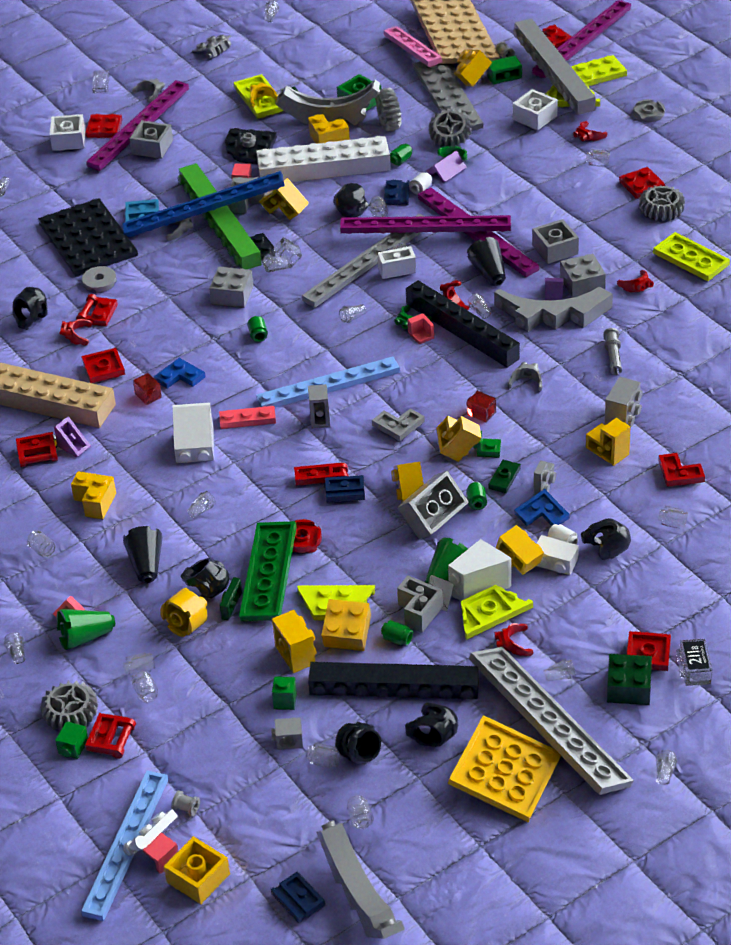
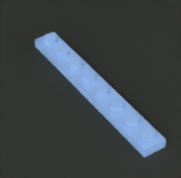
[256,357,400,408]
[81,771,168,921]

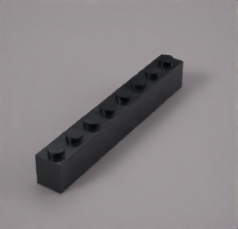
[406,280,520,368]
[308,662,479,699]

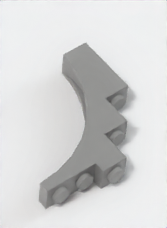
[275,80,380,126]
[494,286,613,332]

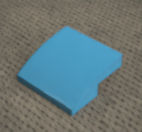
[125,199,159,222]

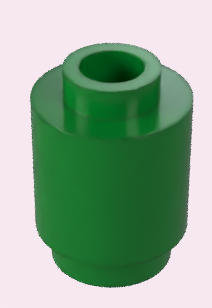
[390,144,413,166]
[247,316,268,342]
[466,482,487,510]
[381,620,413,646]

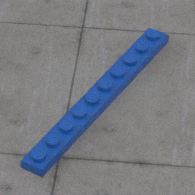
[122,171,285,238]

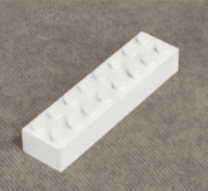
[257,136,391,182]

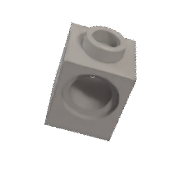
[271,717,303,750]

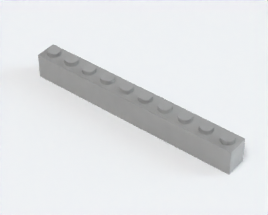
[513,18,596,115]

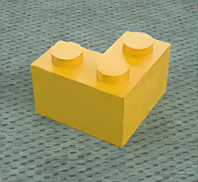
[454,49,492,86]
[308,114,350,144]
[259,178,309,220]
[436,416,481,462]
[586,418,631,466]
[391,462,424,503]
[71,471,116,520]
[496,525,544,575]

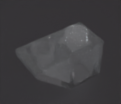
[262,237,302,272]

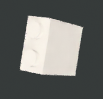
[172,403,214,463]
[448,539,511,601]

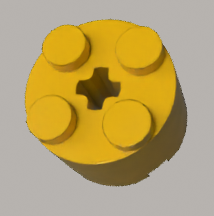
[160,588,207,637]

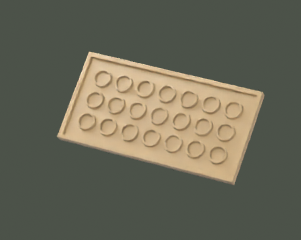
[410,0,500,64]

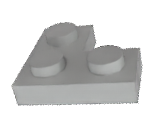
[372,409,425,441]
[534,460,557,496]

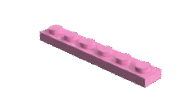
[384,26,442,67]

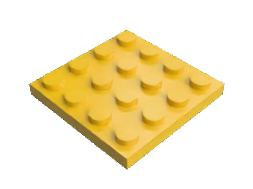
[448,715,561,822]

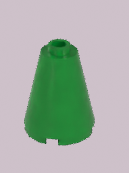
[425,537,468,584]
[56,609,115,650]

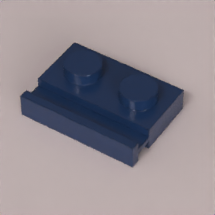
[384,179,410,205]
[325,475,365,503]
[271,871,326,923]

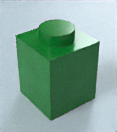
[272,676,297,710]
[55,721,88,759]

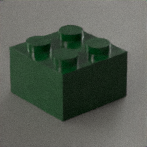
[607,654,652,705]

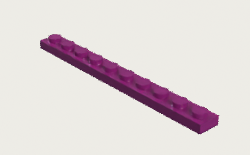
[532,0,631,79]
[86,80,189,171]
[418,187,539,277]
[340,215,511,234]

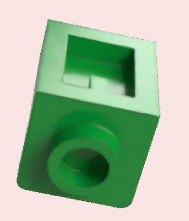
[473,431,501,458]

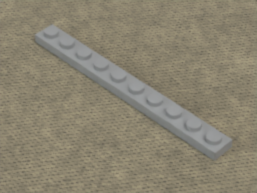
[302,214,423,308]

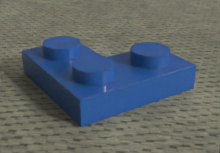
[154,358,206,389]
[514,489,570,526]

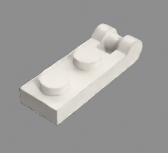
[123,809,177,856]

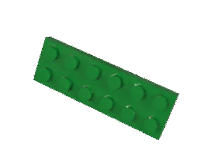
[239,521,297,621]

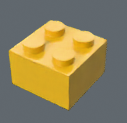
[321,599,371,651]
[272,610,317,673]
[163,836,230,904]

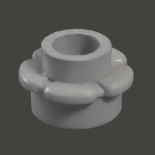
[240,133,256,147]

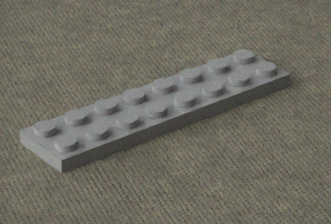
[413,61,483,131]

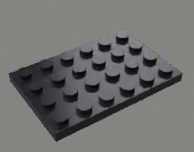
[38,198,138,277]

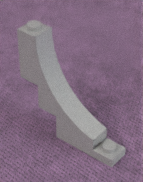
[317,821,405,939]

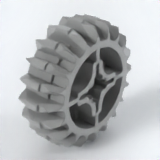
[375,88,402,132]
[428,108,472,148]
[639,185,685,222]
[40,680,98,731]

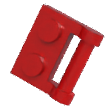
[76,294,118,327]
[16,432,58,467]
[85,713,136,759]

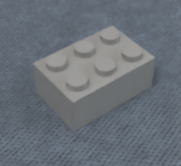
[397,471,469,539]

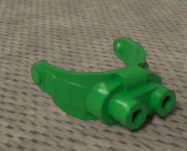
[437,146,467,162]
[394,305,432,329]

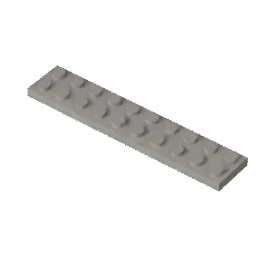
[469,647,634,795]

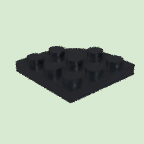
[225,128,277,165]

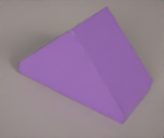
[545,278,563,301]
[54,416,91,457]

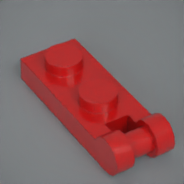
[294,463,349,486]

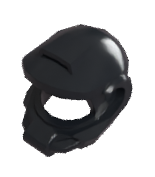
[333,183,368,218]
[13,287,48,330]
[581,518,631,560]
[181,558,229,598]
[405,702,458,747]
[335,722,382,765]

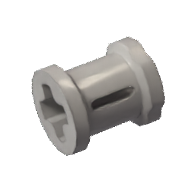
[495,42,515,58]
[171,790,200,816]

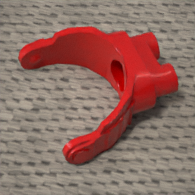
[573,121,608,141]
[617,270,654,293]
[440,280,469,310]
[59,319,93,345]
[494,623,534,656]

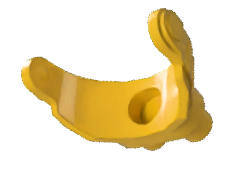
[250,82,278,107]

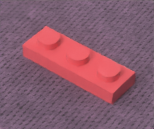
[219,406,276,429]

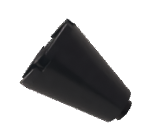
[467,237,506,286]
[123,526,163,583]

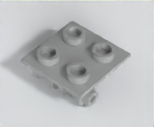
[192,34,231,59]

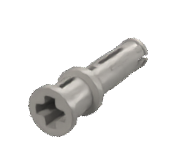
[603,328,622,375]

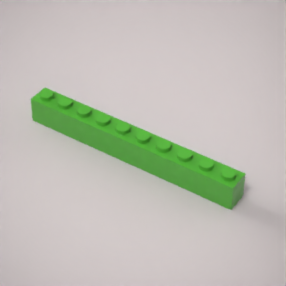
[177,163,262,270]

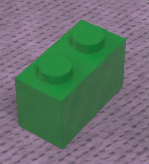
[486,56,522,85]

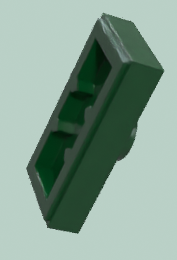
[488,459,521,494]
[220,577,242,621]

